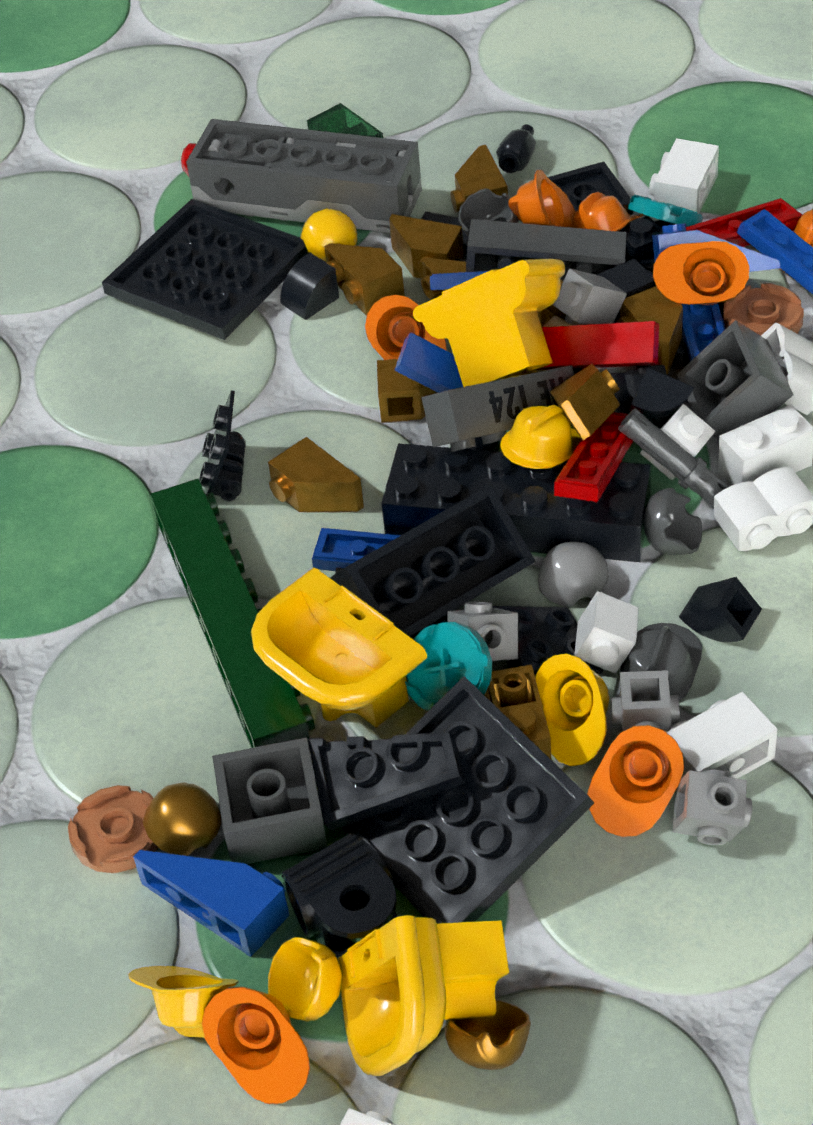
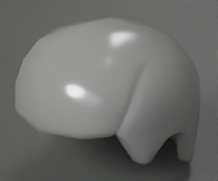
[538,542,609,608]

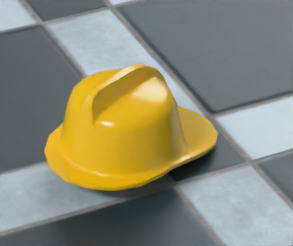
[500,405,582,469]
[535,653,610,766]
[128,966,239,1038]

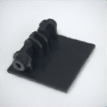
[199,390,246,501]
[492,606,603,677]

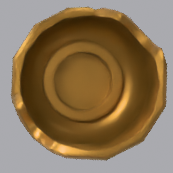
[142,782,222,856]
[445,1000,531,1070]

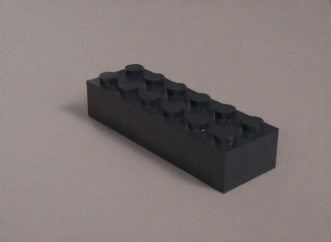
[381,443,651,562]

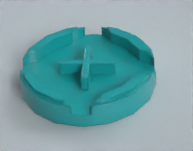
[628,194,703,227]
[405,622,492,711]

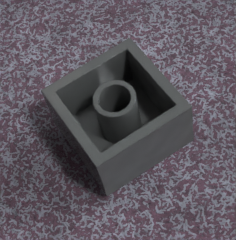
[677,320,794,440]
[212,737,327,864]

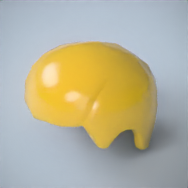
[300,208,358,262]
[268,937,342,1022]

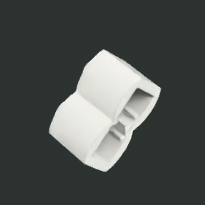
[761,322,813,415]
[714,467,813,551]

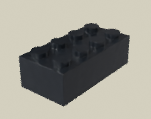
[330,484,536,637]

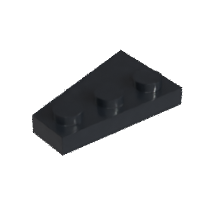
[308,733,466,831]

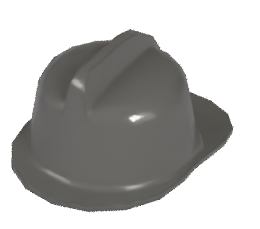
[619,623,702,701]

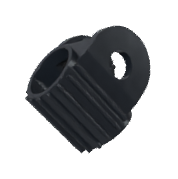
[281,833,398,959]

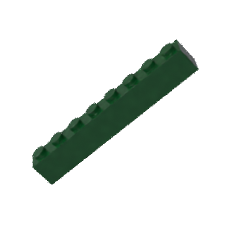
[150,479,315,751]

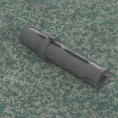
[618,408,730,509]

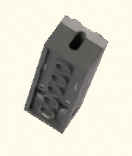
[181,119,422,234]

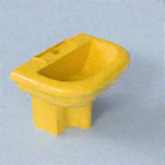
[413,259,565,387]
[251,568,427,728]
[338,915,509,1076]

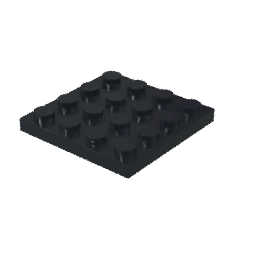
[102,199,309,340]
[342,676,594,924]

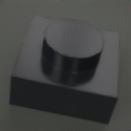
[618,216,663,260]

